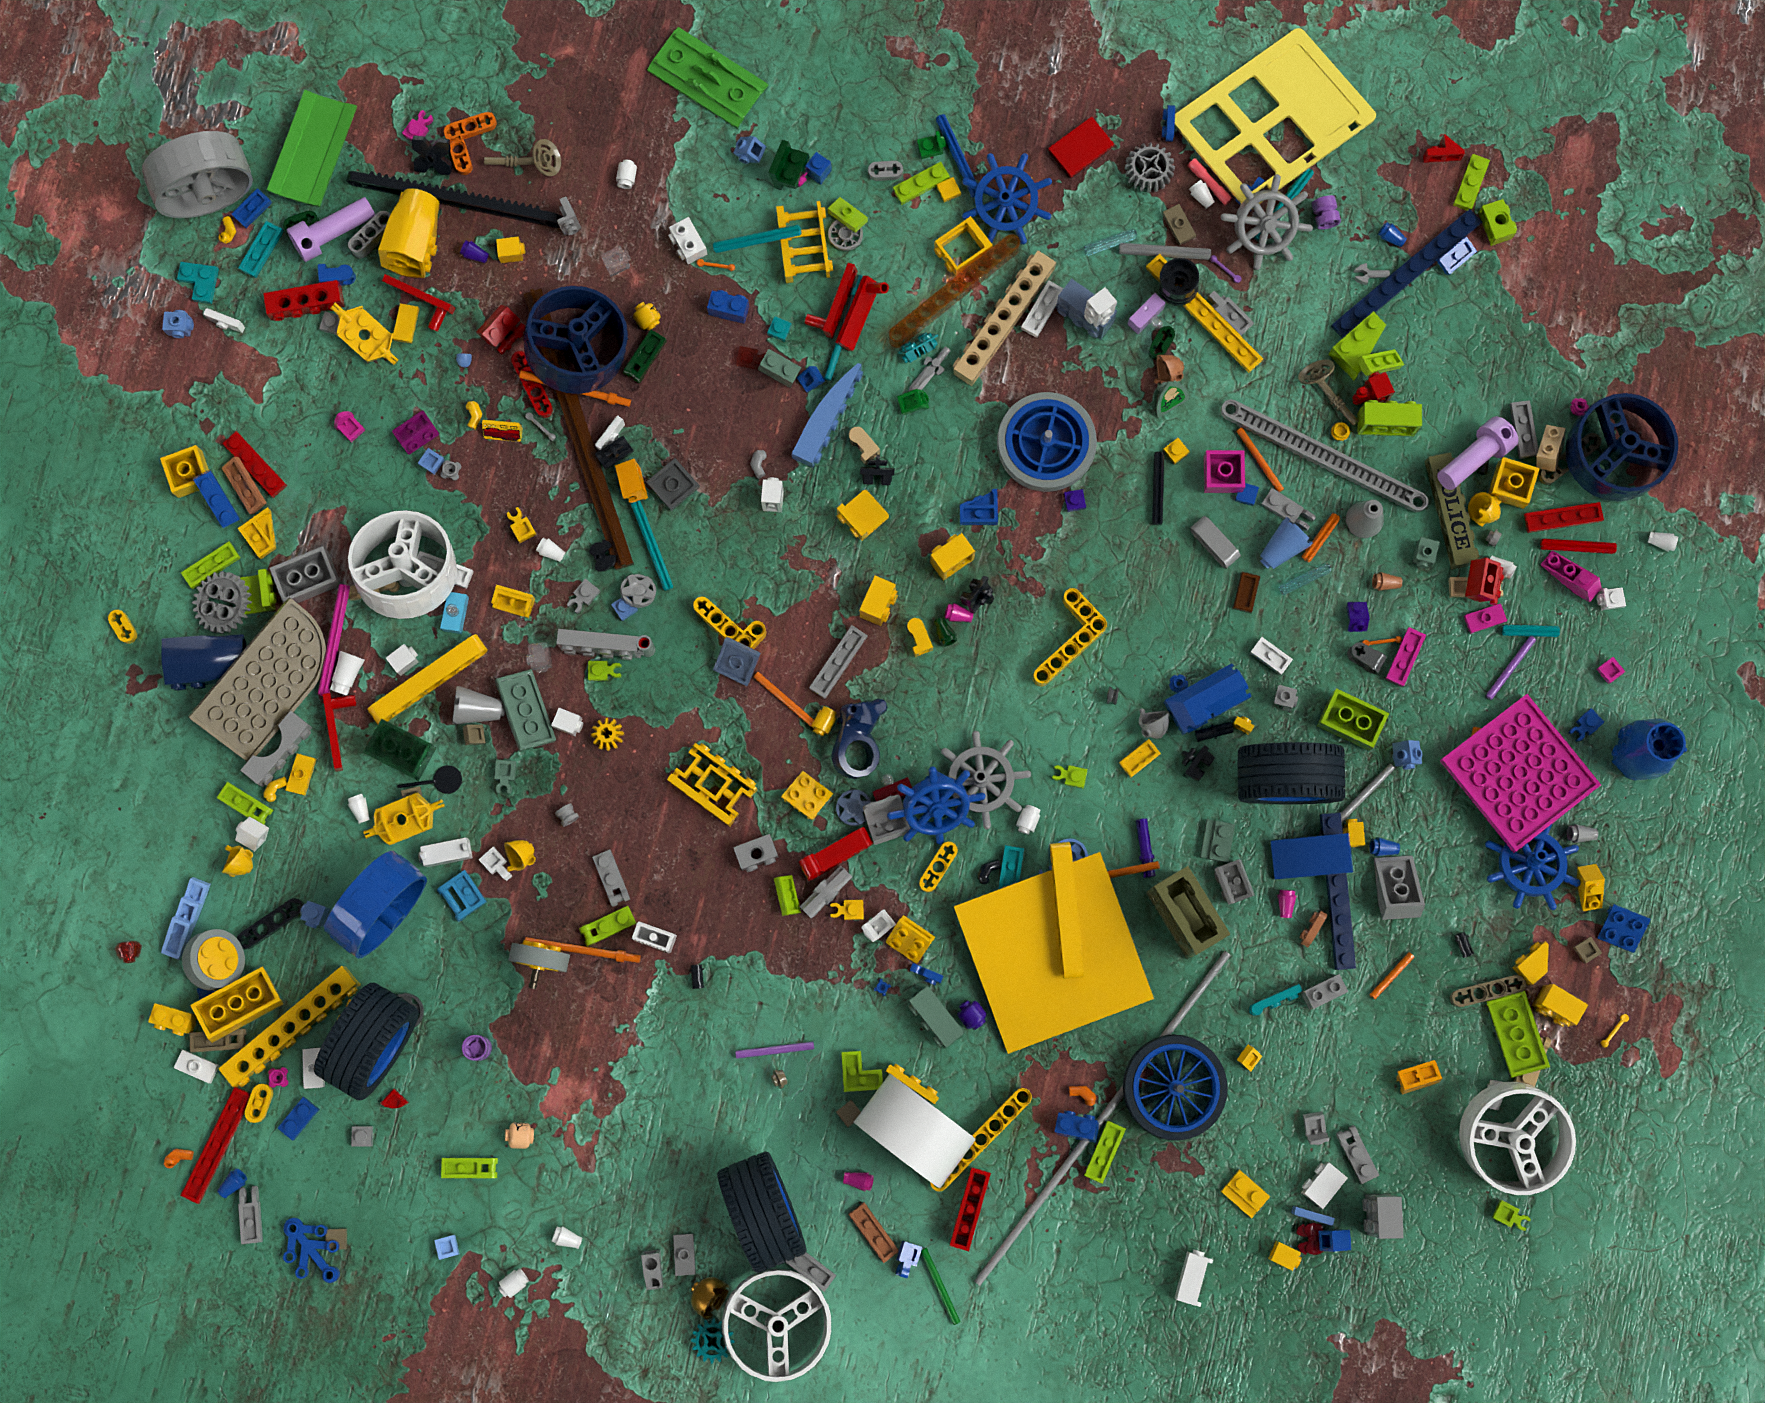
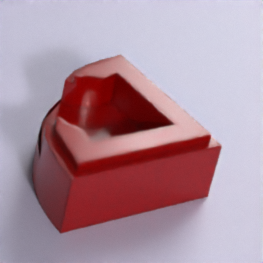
[380,1089,409,1109]

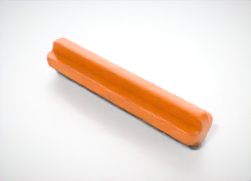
[1302,513,1341,562]

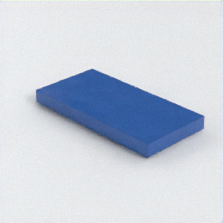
[1271,833,1353,879]

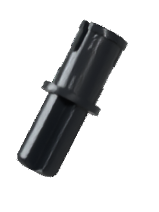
[1194,722,1234,742]

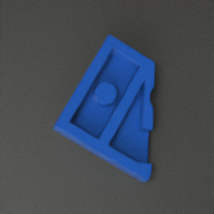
[960,489,998,525]

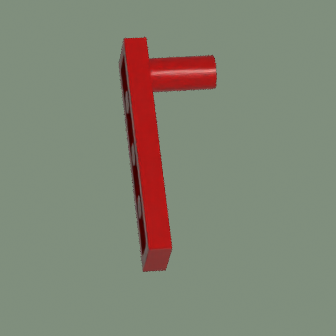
[805,263,858,339]
[382,274,456,332]
[836,276,889,351]
[322,693,356,772]

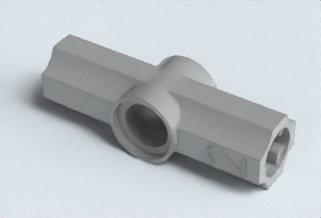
[800,866,853,919]

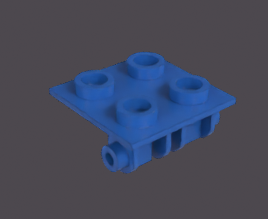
[1597,904,1651,953]

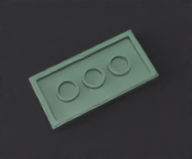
[495,669,556,752]

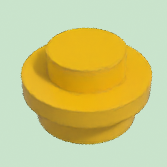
[1331,422,1350,441]

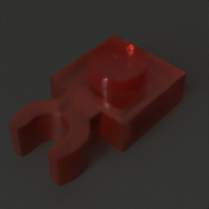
[736,346,766,369]

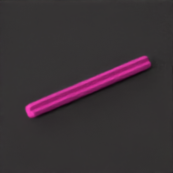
[318,584,350,696]

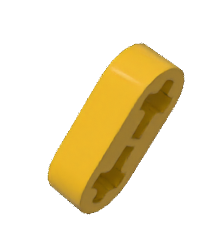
[108,610,137,644]

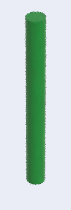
[921,1248,961,1325]

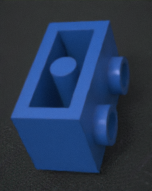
[707,290,749,324]
[1055,1110,1100,1143]

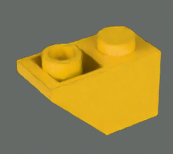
[1576,864,1605,911]
[1512,941,1549,986]

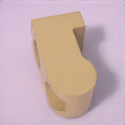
[849,427,880,465]

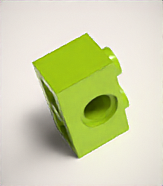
[1478,199,1517,246]

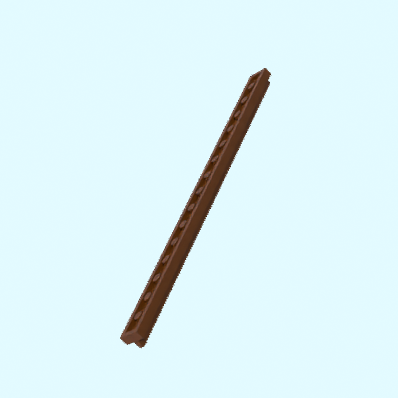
[524,288,634,570]

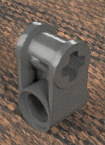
[1347,642,1387,675]

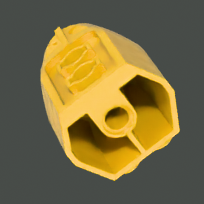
[378,189,440,278]

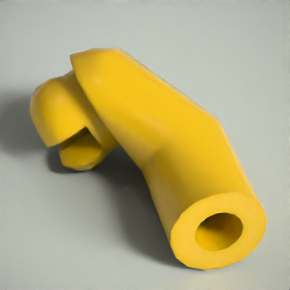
[219,216,236,244]
[466,401,482,430]
[263,776,288,802]

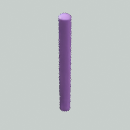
[1485,636,1536,700]
[735,1042,814,1059]

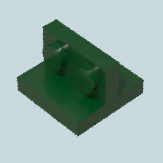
[768,140,810,190]

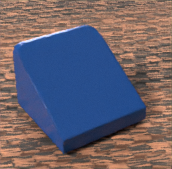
[796,366,825,393]

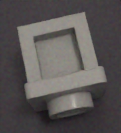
[1274,685,1298,711]
[1303,1111,1329,1145]

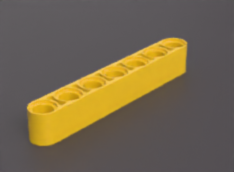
[367,634,488,726]
[1050,842,1084,979]
[930,1088,1032,1191]

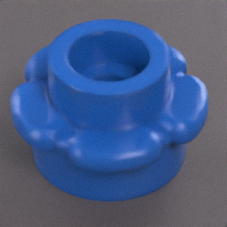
[1169,674,1188,693]

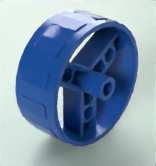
[324,851,427,959]

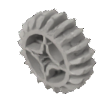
[1124,142,1175,193]

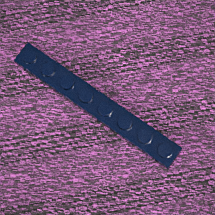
[1320,813,1356,970]

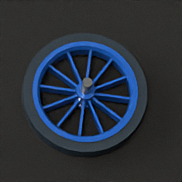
[1123,1035,1228,1141]

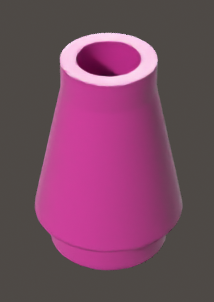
[944,603,974,623]
[1277,889,1297,918]
[843,1172,874,1192]

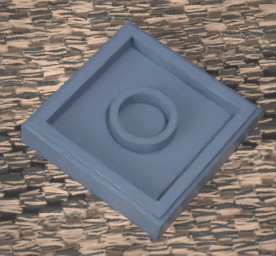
[713,637,761,686]

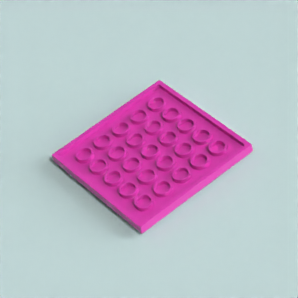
[1440,694,1601,853]

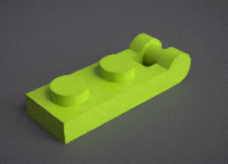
[217,782,274,825]
[579,906,637,947]
[441,1158,498,1178]

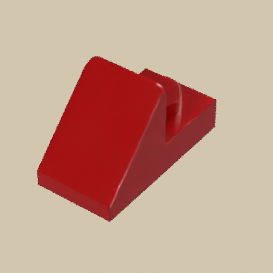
[1423,134,1465,163]

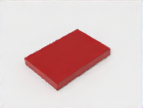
[1048,117,1115,178]

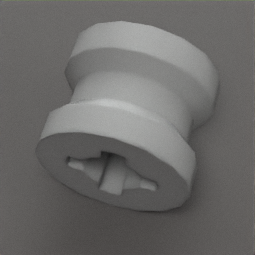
[555,803,579,827]

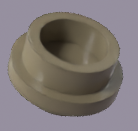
[771,1069,787,1089]

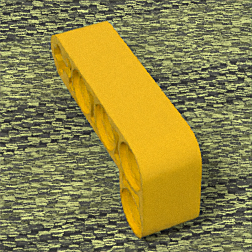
[693,597,766,649]

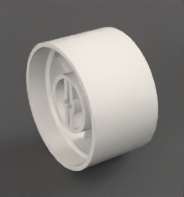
[854,1074,976,1188]

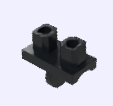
[595,436,634,470]
[860,454,895,485]
[960,576,994,614]
[1181,745,1215,782]

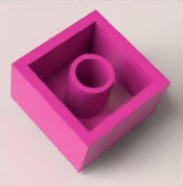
[1203,450,1245,493]

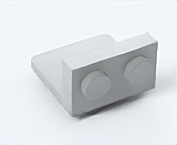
[863,795,910,845]

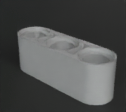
[348,211,390,259]
[1190,516,1241,569]

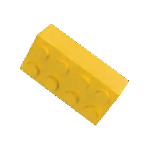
[190,966,283,1043]

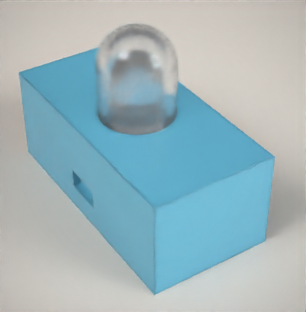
[440,592,469,634]

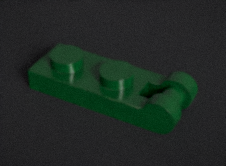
[623,329,667,383]

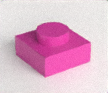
[1596,657,1625,684]

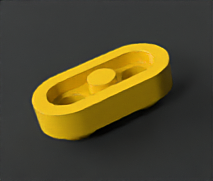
[245,1084,273,1123]

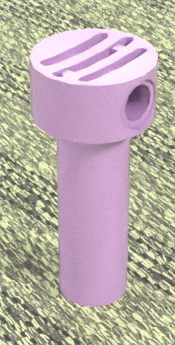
[286,197,375,263]
[1437,416,1519,490]

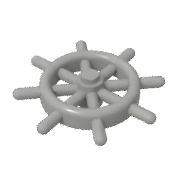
[1221,174,1313,270]
[941,730,1031,830]

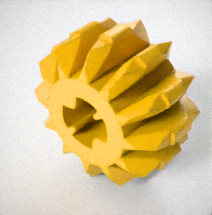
[591,718,624,751]

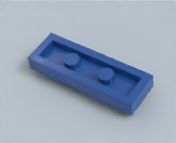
[193,469,240,528]

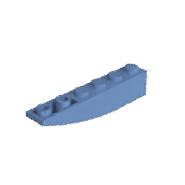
[792,363,863,468]

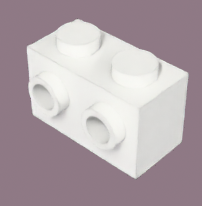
[668,217,708,264]
[1084,287,1117,327]

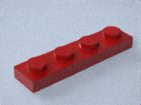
[222,431,287,498]
[1524,502,1604,533]

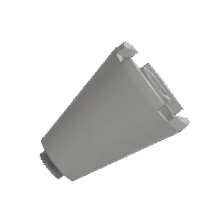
[1345,500,1384,538]
[452,686,505,724]

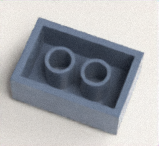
[1056,278,1117,340]

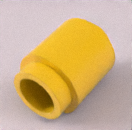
[811,706,837,736]

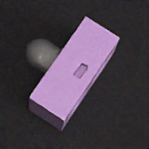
[1127,293,1166,334]

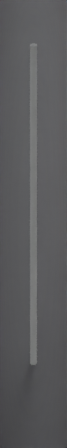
[974,951,1231,1286]

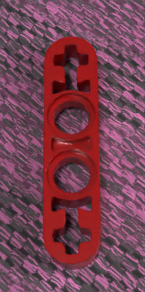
[511,351,553,418]

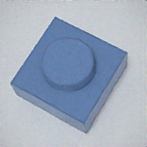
[418,448,445,475]
[611,596,638,621]

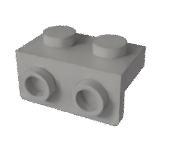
[1214,859,1255,905]

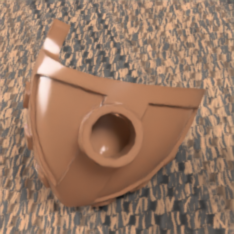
[1154,355,1184,384]

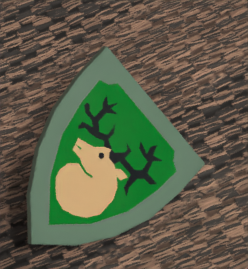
[1156,381,1190,418]

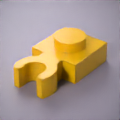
[507,507,536,543]
[830,900,864,920]

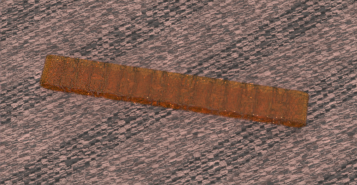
[889,234,1020,348]

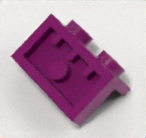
[392,410,439,455]

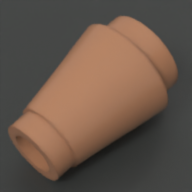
[1372,572,1402,591]

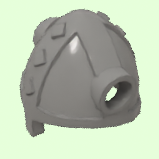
[1139,708,1169,739]

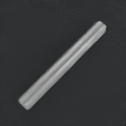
[1119,243,1211,260]

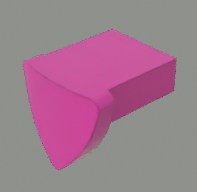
[334,411,365,443]

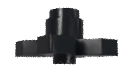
[412,136,452,175]

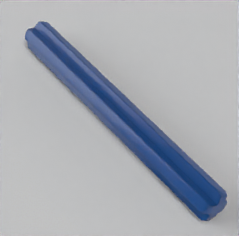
[936,114,976,198]

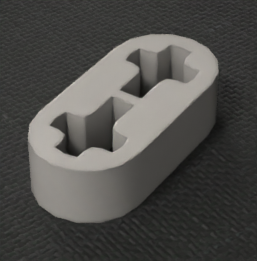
[868,161,903,181]

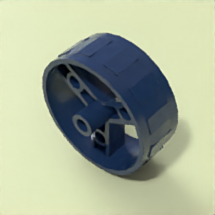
[523,286,628,394]
[1565,393,1678,502]

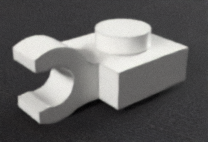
[479,847,512,881]

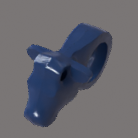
[831,698,888,779]

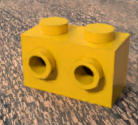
[148,1003,197,1036]

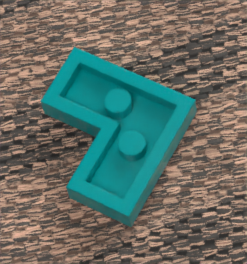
[177,262,219,304]

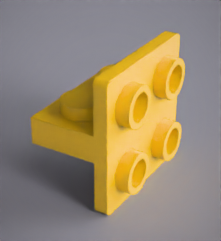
[886,915,935,964]

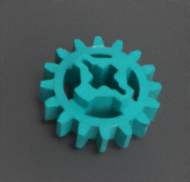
[691,1318,735,1364]

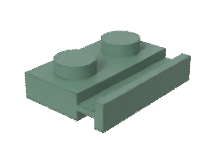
[1200,819,1235,863]

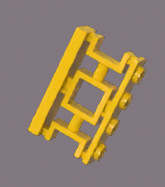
[667,743,758,827]

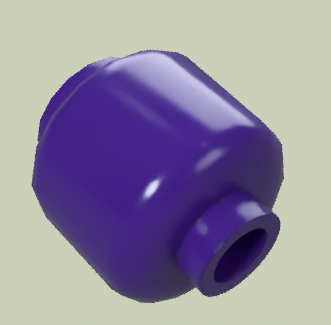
[957,1000,986,1030]

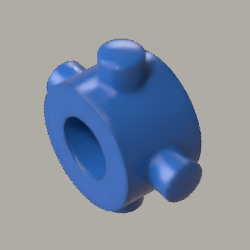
[874,979,891,996]

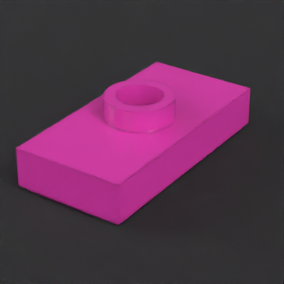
[1463,603,1507,634]

